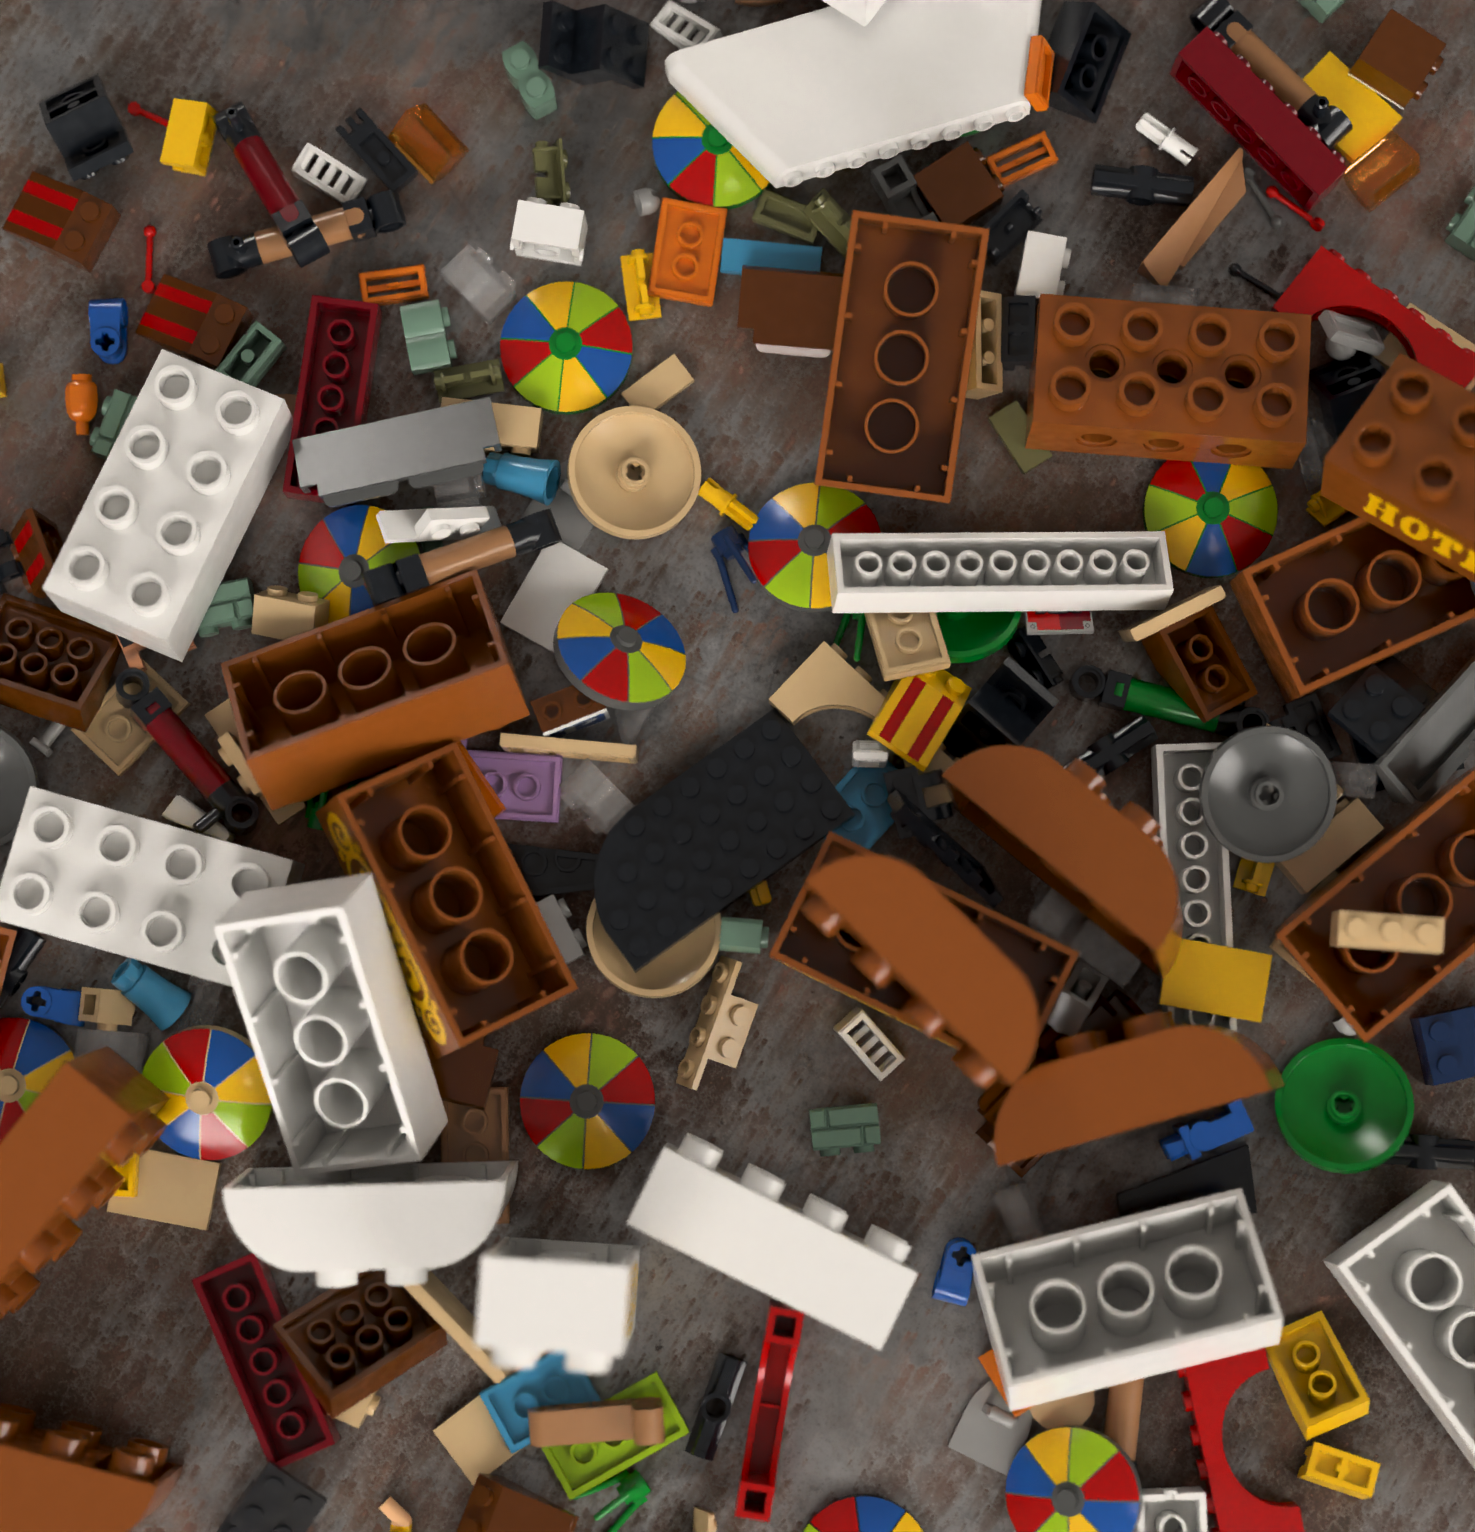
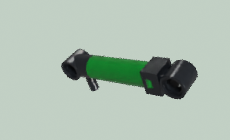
[1069,665,1270,737]

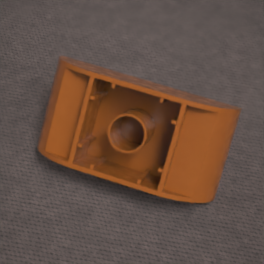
[800,855,1038,1090]
[0,1403,183,1532]

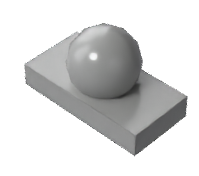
[1318,309,1385,360]

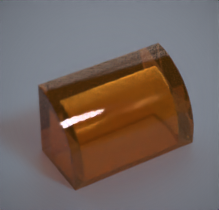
[388,103,469,185]
[1343,131,1421,213]

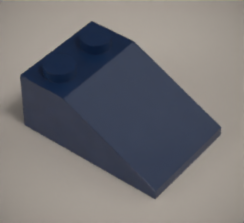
[1410,1005,1475,1086]

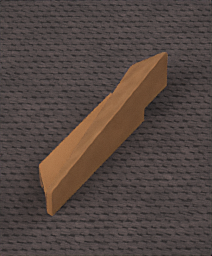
[1137,147,1246,292]

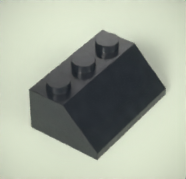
[1048,1,1132,123]

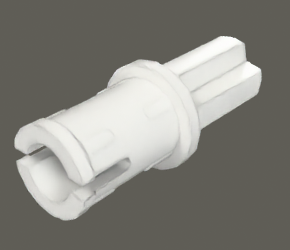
[1135,113,1198,167]

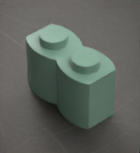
[502,41,557,120]
[399,299,457,375]
[719,916,769,954]

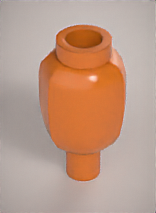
[65,374,98,436]

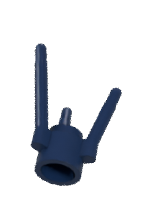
[711,526,757,613]

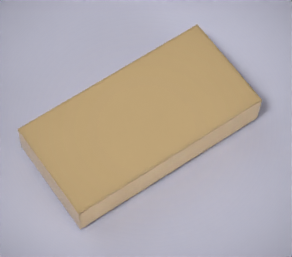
[621,354,694,410]

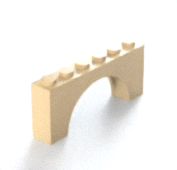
[769,641,960,840]

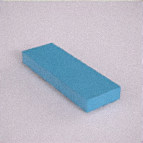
[720,238,822,275]

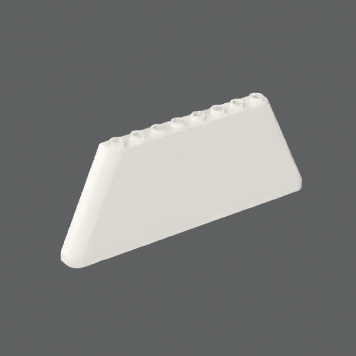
[665,0,1042,188]

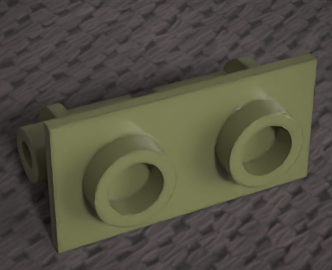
[532,138,570,206]
[802,188,852,259]
[434,358,505,403]

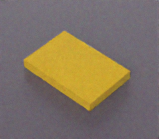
[1302,51,1403,167]
[1158,938,1272,1023]

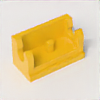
[160,98,218,177]
[1297,1442,1380,1499]

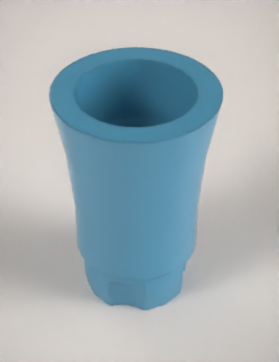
[482,452,561,506]
[111,958,191,1031]

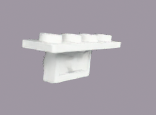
[376,506,501,543]

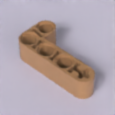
[528,1397,665,1447]

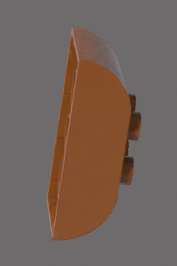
[942,745,1183,980]
[1274,766,1475,1043]
[994,1011,1285,1166]

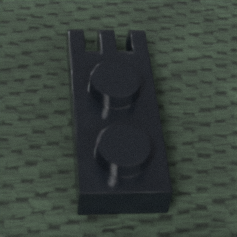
[335,108,419,192]

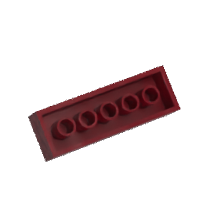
[1169,26,1348,213]
[282,295,383,506]
[191,1253,341,1468]

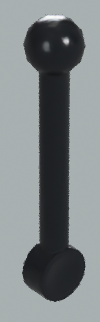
[1229,263,1284,301]

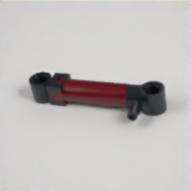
[212,101,330,268]
[116,668,259,836]

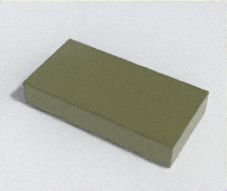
[752,188,819,246]
[988,400,1053,475]

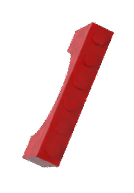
[1271,246,1475,388]
[735,1299,805,1522]
[1176,1347,1305,1532]

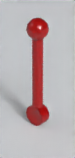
[127,102,169,126]
[1265,185,1325,232]
[141,225,157,294]

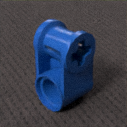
[88,298,128,365]
[21,986,85,1027]
[932,1237,977,1307]

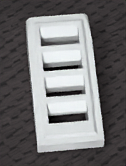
[650,0,723,49]
[291,143,367,203]
[852,740,888,768]
[162,795,236,842]
[833,1006,905,1082]

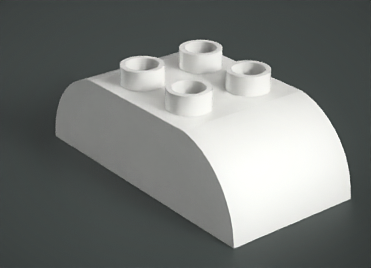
[222,1160,518,1288]

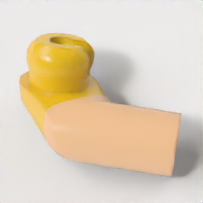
[379,1496,412,1532]

